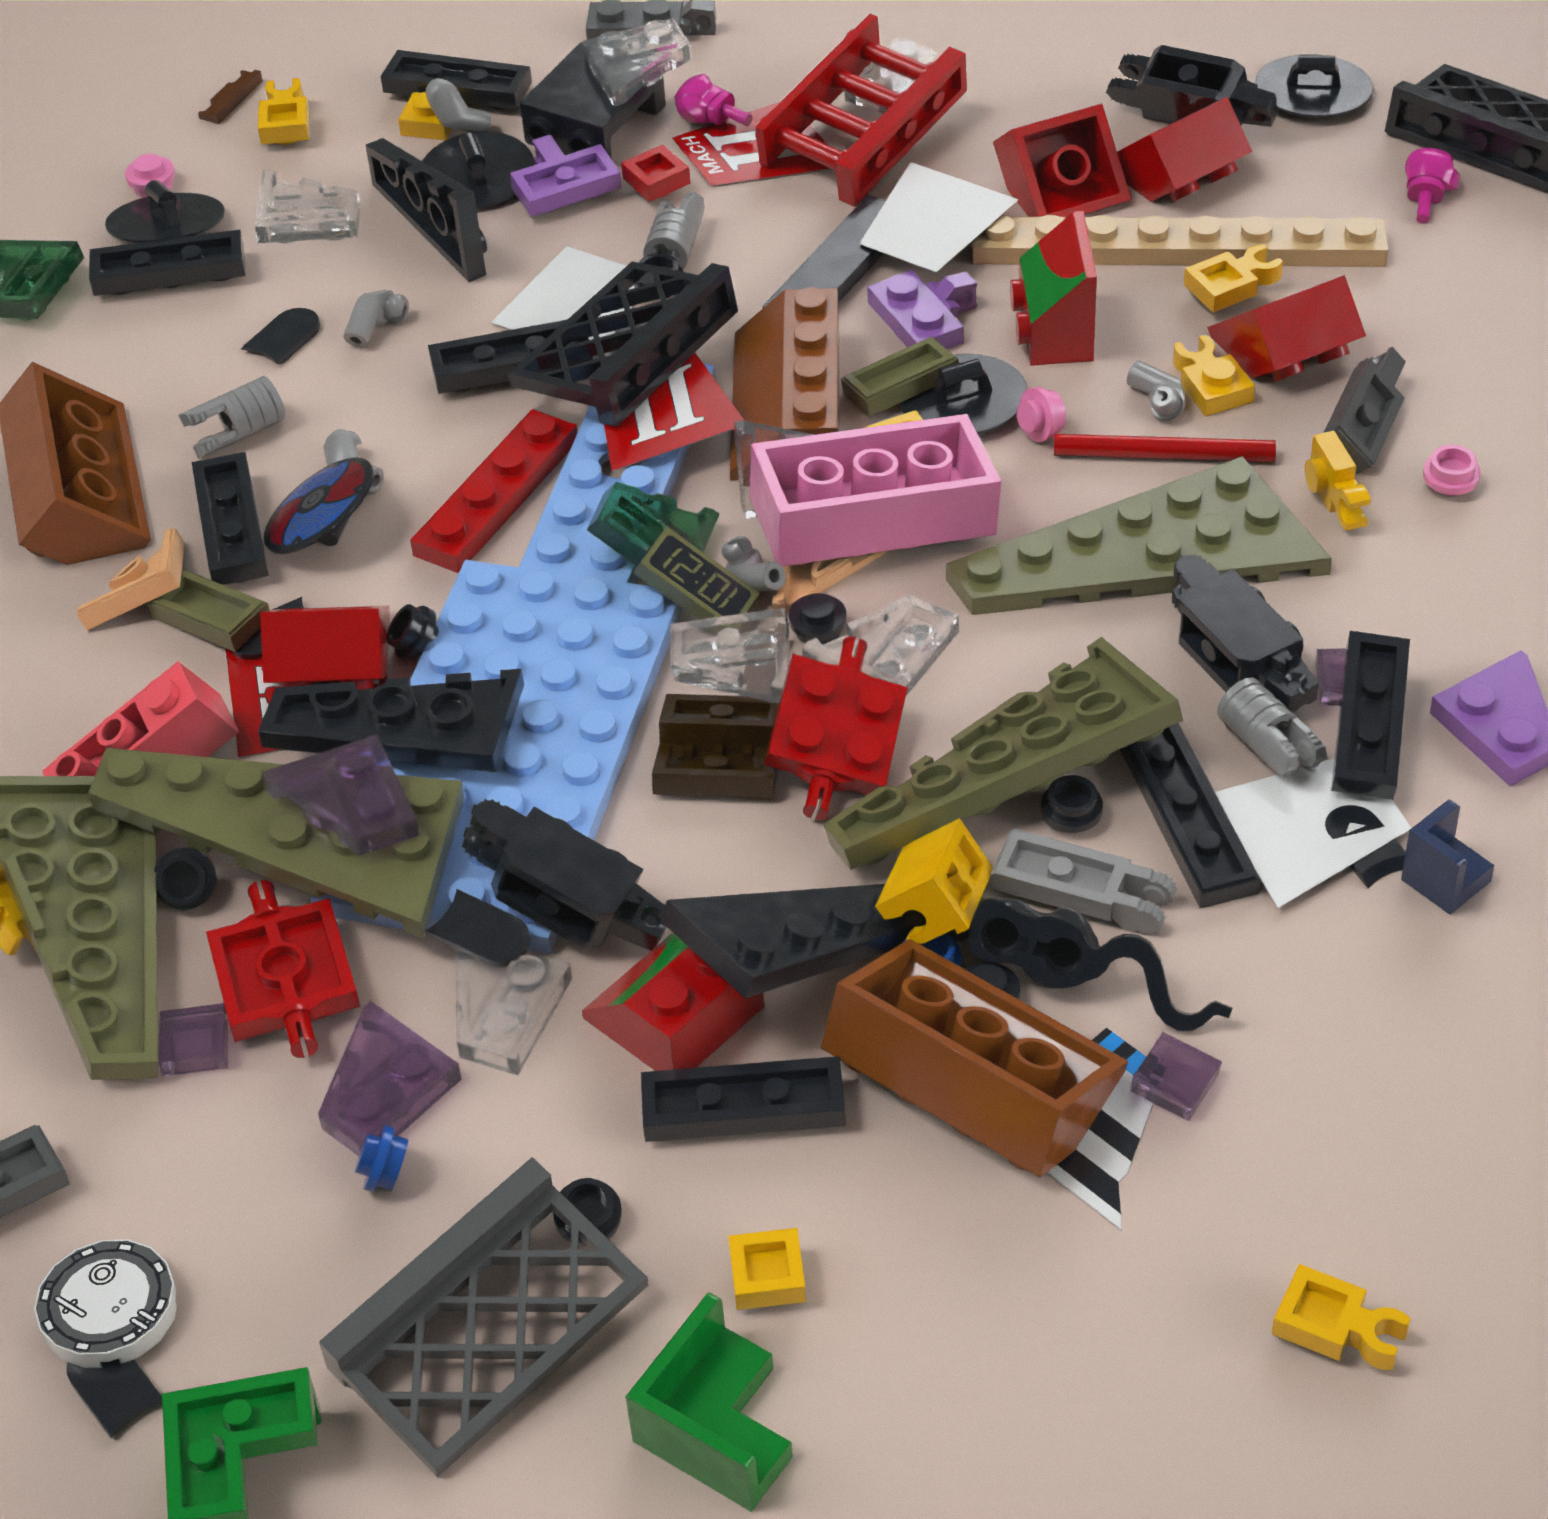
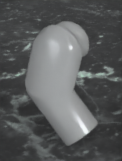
[425,78,491,132]
[323,429,384,494]

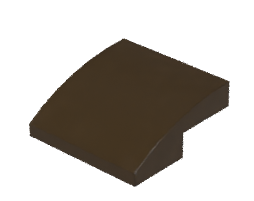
[652,694,780,798]

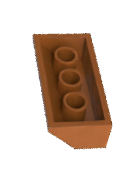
[730,287,839,481]
[0,361,151,565]
[820,939,1128,1177]

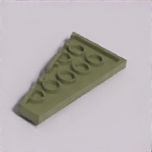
[946,456,1332,615]
[823,637,1183,870]
[88,748,464,939]
[0,776,158,1080]

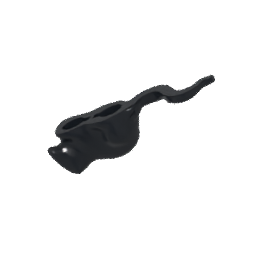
[948,897,1233,1031]

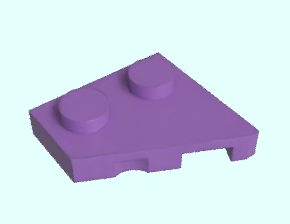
[1430,650,1548,786]

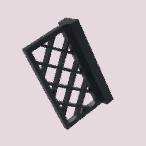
[1384,64,1548,192]
[508,261,738,427]

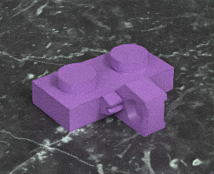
[510,135,622,217]
[867,270,977,349]

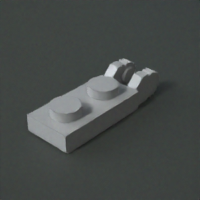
[990,828,1177,935]

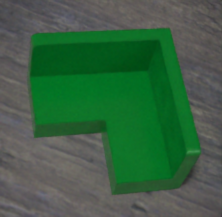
[625,1292,793,1512]
[162,1367,322,1519]

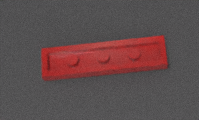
[410,409,578,574]

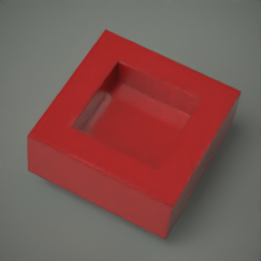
[621,144,691,202]

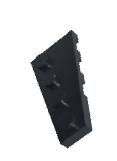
[365,138,487,282]
[258,668,524,772]
[660,884,926,998]

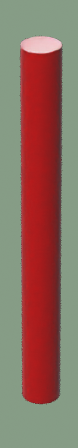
[1054,433,1276,462]

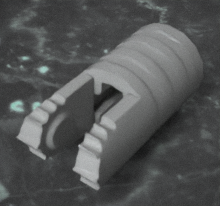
[643,192,705,269]
[179,376,285,459]
[1217,677,1328,777]

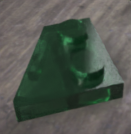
[0,240,85,320]
[586,482,720,567]

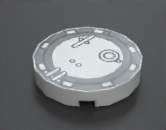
[34,1239,177,1368]

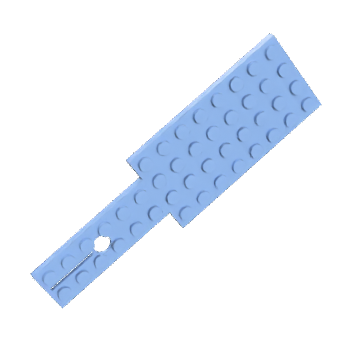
[310,352,716,954]

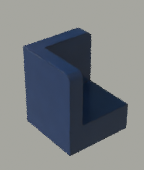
[1401,799,1495,915]

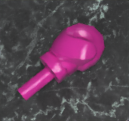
[674,74,753,126]
[1405,148,1460,223]

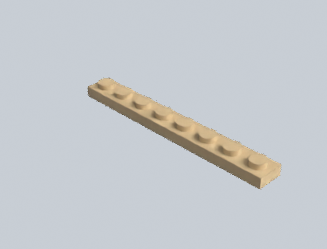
[973,215,1388,267]

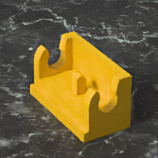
[875,818,993,944]

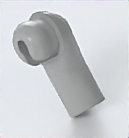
[343,290,409,347]
[1127,361,1186,420]
[722,536,785,592]

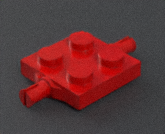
[764,636,908,820]
[206,880,361,1058]

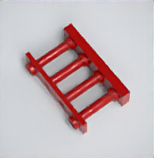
[755,13,967,207]

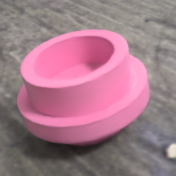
[125,154,175,198]
[1017,387,1066,442]
[1423,445,1481,496]

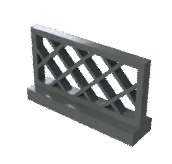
[319,1157,648,1477]

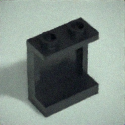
[520,42,666,159]

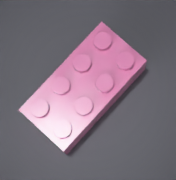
[750,414,1002,566]

